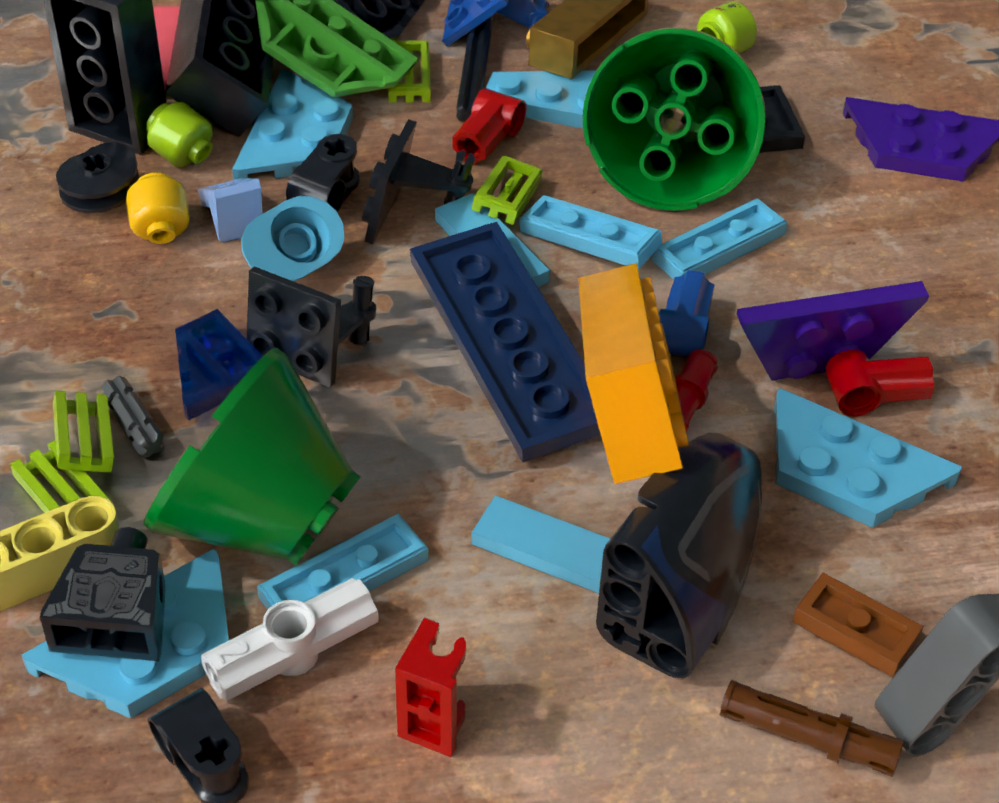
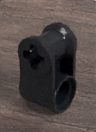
[286,134,360,213]
[147,688,249,803]

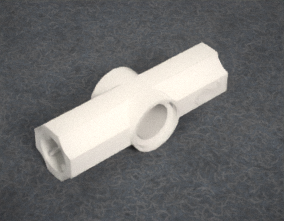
[201,578,379,701]

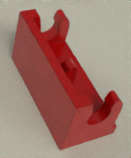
[395,618,466,758]

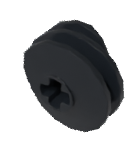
[56,142,140,213]

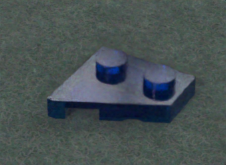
[175,309,263,420]

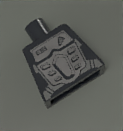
[39,527,166,662]

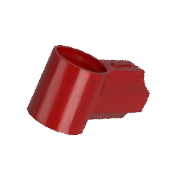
[452,88,527,165]
[825,350,934,417]

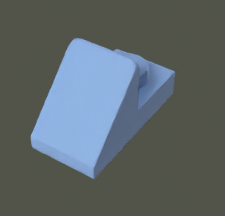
[198,178,263,242]

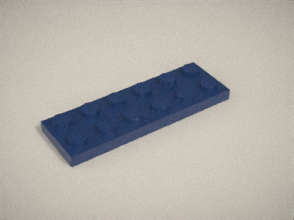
[410,221,601,463]

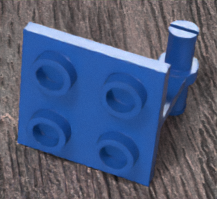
[442,0,549,47]

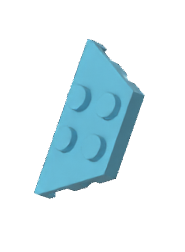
[232,70,353,180]
[774,388,962,528]
[21,549,229,719]

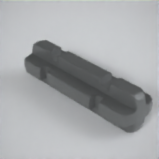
[101,376,164,458]

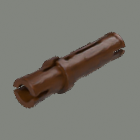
[720,680,904,777]

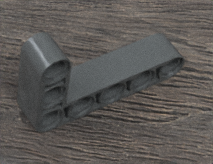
[875,594,999,757]

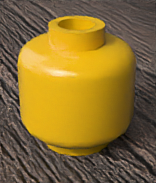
[126,173,190,244]

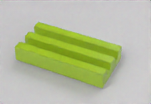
[388,40,431,103]
[471,156,544,225]
[53,390,114,472]
[10,440,112,513]

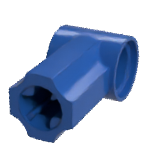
[659,270,715,358]

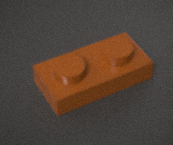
[792,572,924,677]

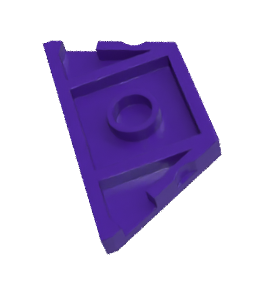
[843,97,999,182]
[736,281,929,381]

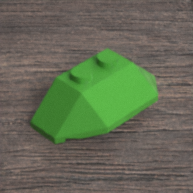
[255,0,418,98]

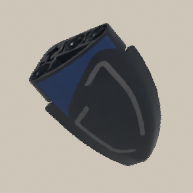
[596,433,762,679]

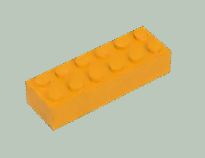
[578,263,689,485]

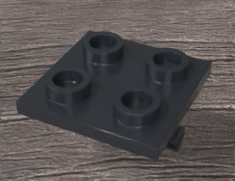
[362,119,475,245]
[246,266,376,387]

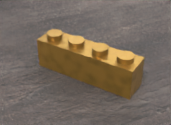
[526,0,649,79]

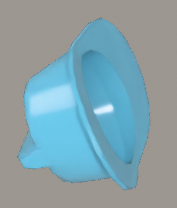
[241,196,344,281]

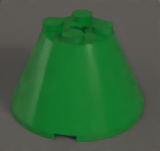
[582,27,766,211]
[143,347,361,566]

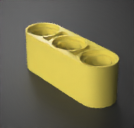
[0,496,119,611]

